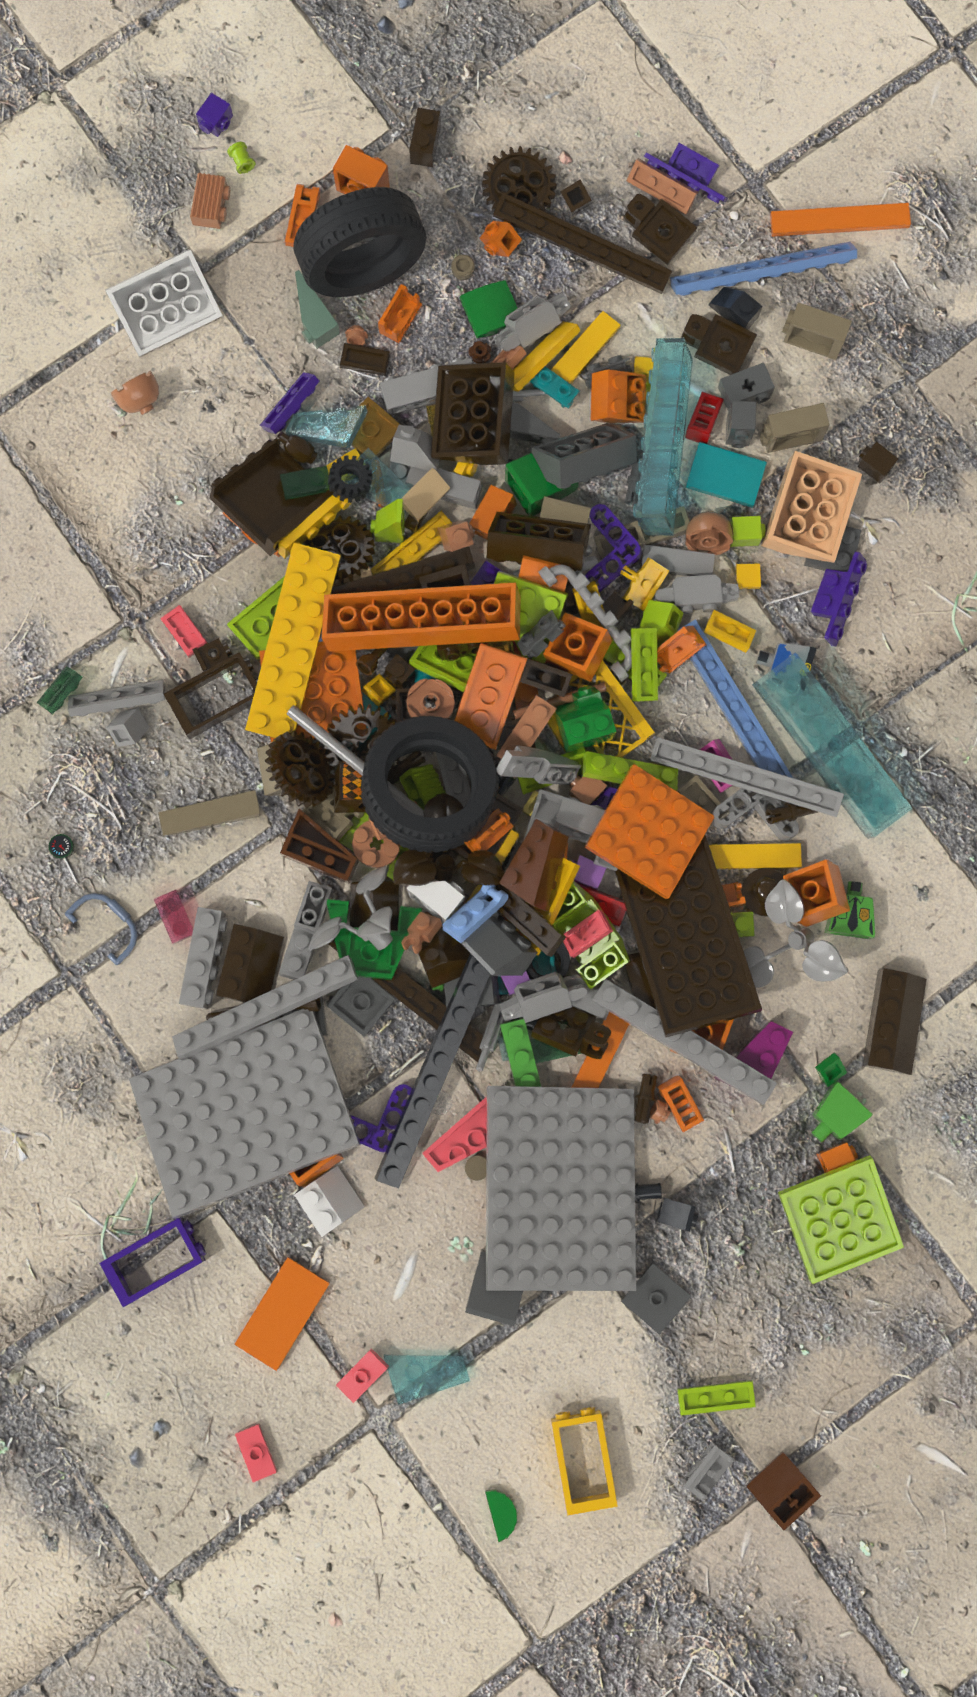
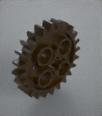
[482,146,557,213]
[302,515,375,584]
[324,704,400,769]
[265,731,335,808]

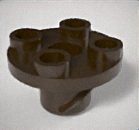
[741,868,784,917]

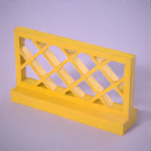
[557,660,656,758]

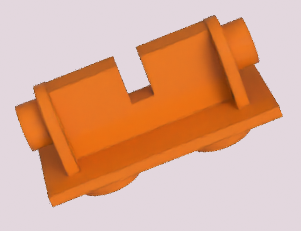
[464,809,514,852]

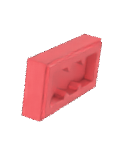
[160,605,207,658]
[563,910,613,958]
[336,1348,389,1403]
[235,1424,277,1482]

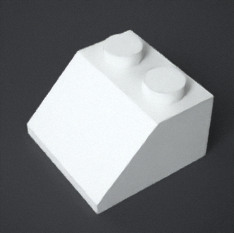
[294,1166,365,1237]

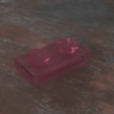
[154,890,193,944]

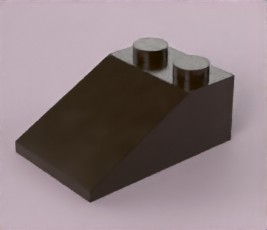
[418,927,470,988]

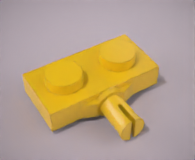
[620,557,669,611]

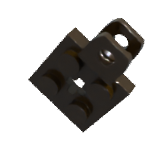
[624,194,698,265]
[681,314,757,375]
[531,1006,611,1059]

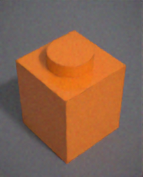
[816,1142,858,1173]

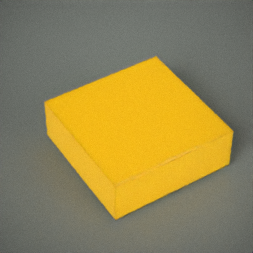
[735,564,761,589]
[362,674,396,707]

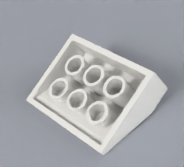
[105,249,222,356]

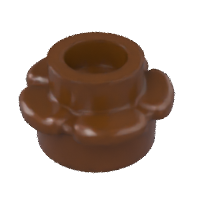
[469,341,491,364]

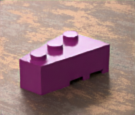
[714,1021,793,1088]

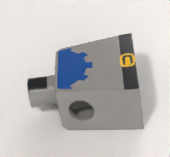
[756,643,817,695]

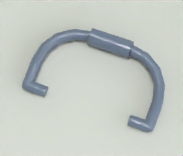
[65,893,137,965]

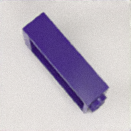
[99,1217,206,1307]

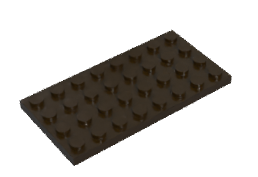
[614,835,762,1038]

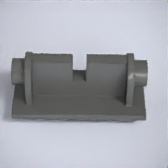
[581,355,632,389]
[517,610,566,659]

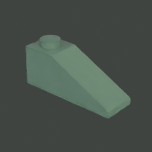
[295,270,340,349]

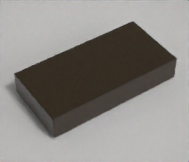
[340,343,390,376]

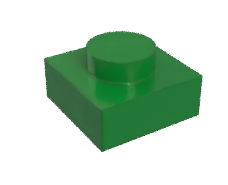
[572,686,602,708]
[815,1053,847,1087]

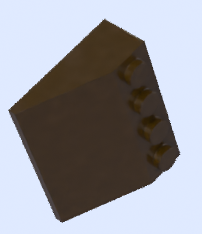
[431,362,515,465]

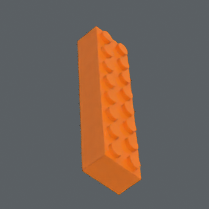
[322,582,521,651]

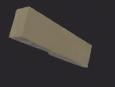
[594,506,690,560]
[158,790,260,837]

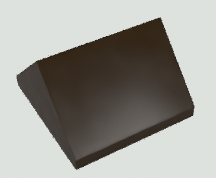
[350,881,399,931]

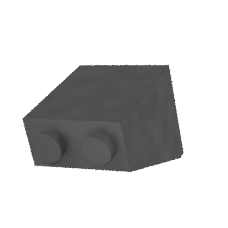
[465,1249,523,1326]

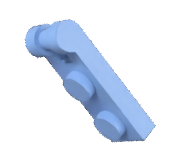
[442,885,508,943]

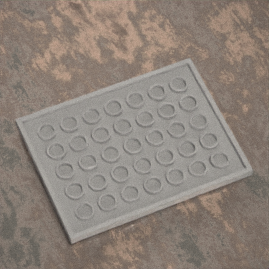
[129,1009,361,1219]
[486,1086,636,1291]

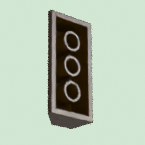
[486,512,591,572]
[862,968,927,1075]

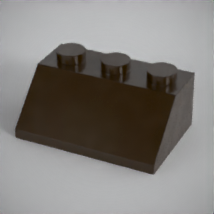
[216,924,284,1003]

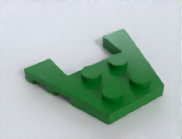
[327,899,422,980]

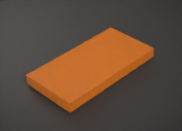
[454,643,527,750]
[234,1257,330,1371]

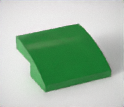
[459,280,518,339]

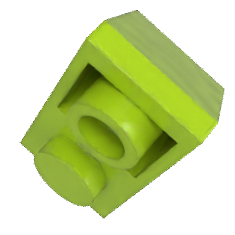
[639,600,684,647]

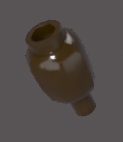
[277,431,318,464]

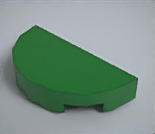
[485,1490,517,1542]

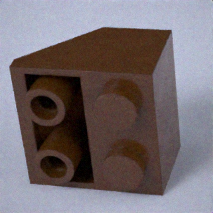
[745,1451,821,1531]

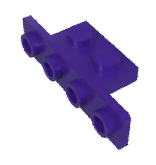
[644,143,728,204]
[811,551,867,647]

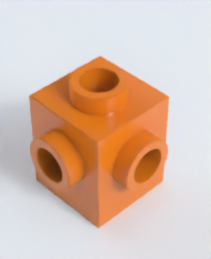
[480,221,522,257]

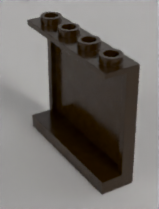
[209,437,334,556]

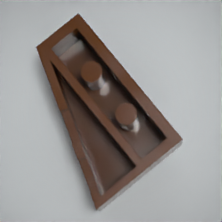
[280,809,359,884]
[499,819,569,912]

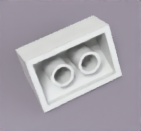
[407,881,465,923]

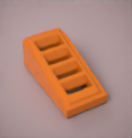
[657,1075,704,1133]

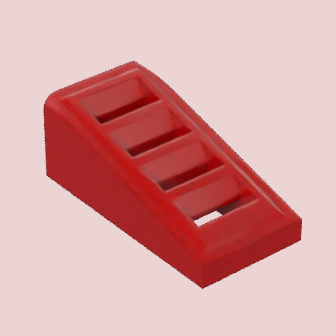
[685,392,724,444]

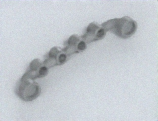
[538,565,632,682]

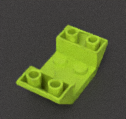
[553,881,630,989]

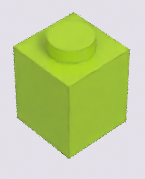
[730,516,765,547]

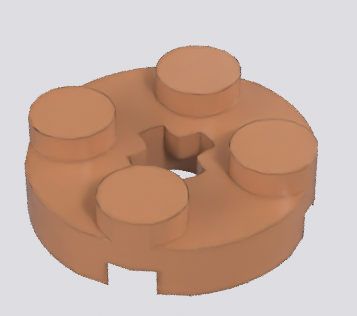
[406,679,455,719]
[352,821,401,869]

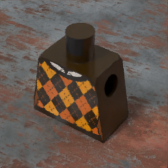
[334,761,366,813]

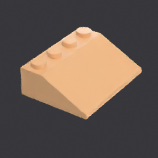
[761,451,862,563]

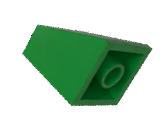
[505,453,579,516]
[554,699,616,753]

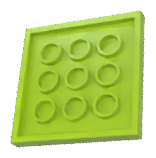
[778,1155,904,1284]

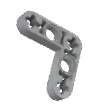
[711,788,799,841]

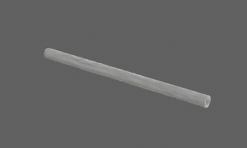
[287,705,424,817]

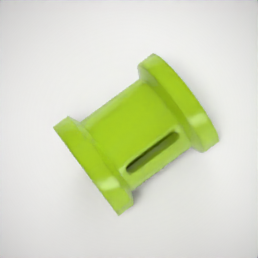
[227,141,256,174]

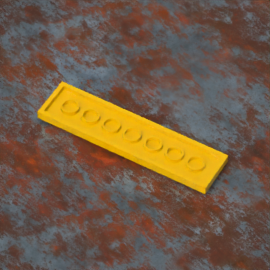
[245,543,341,738]

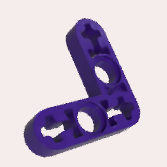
[585,504,642,592]
[350,1084,412,1152]

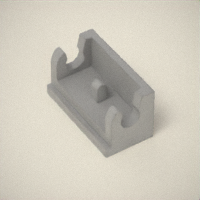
[682,1441,735,1501]

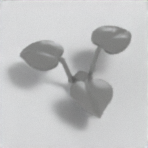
[309,864,393,952]
[744,879,848,988]

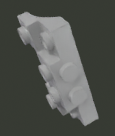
[523,789,618,871]

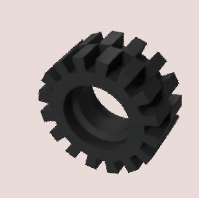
[328,455,373,503]

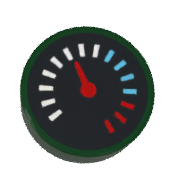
[48,834,74,859]

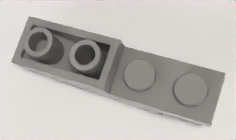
[496,746,582,785]
[279,881,332,980]

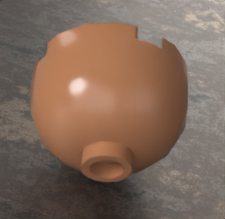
[111,371,159,415]
[685,511,733,555]

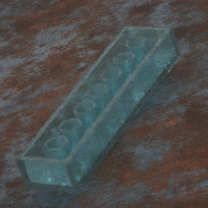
[633,338,693,536]
[752,652,912,839]

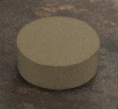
[451,255,475,280]
[465,1155,486,1181]

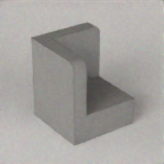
[106,708,149,747]

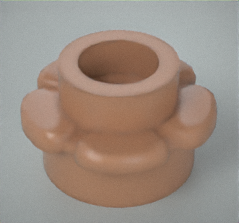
[345,325,368,346]
[650,1100,671,1124]

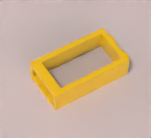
[551,1407,618,1516]

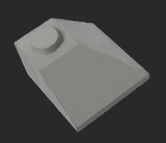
[390,425,441,471]

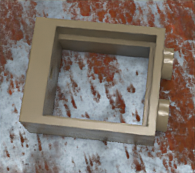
[782,302,852,360]
[760,403,830,453]

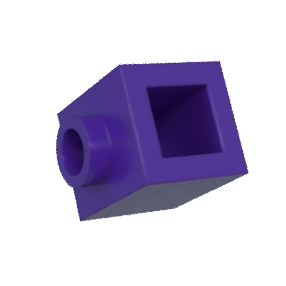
[196,92,233,137]

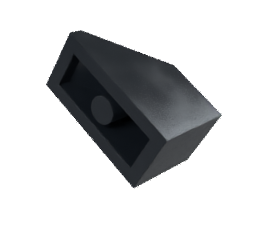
[709,287,762,330]

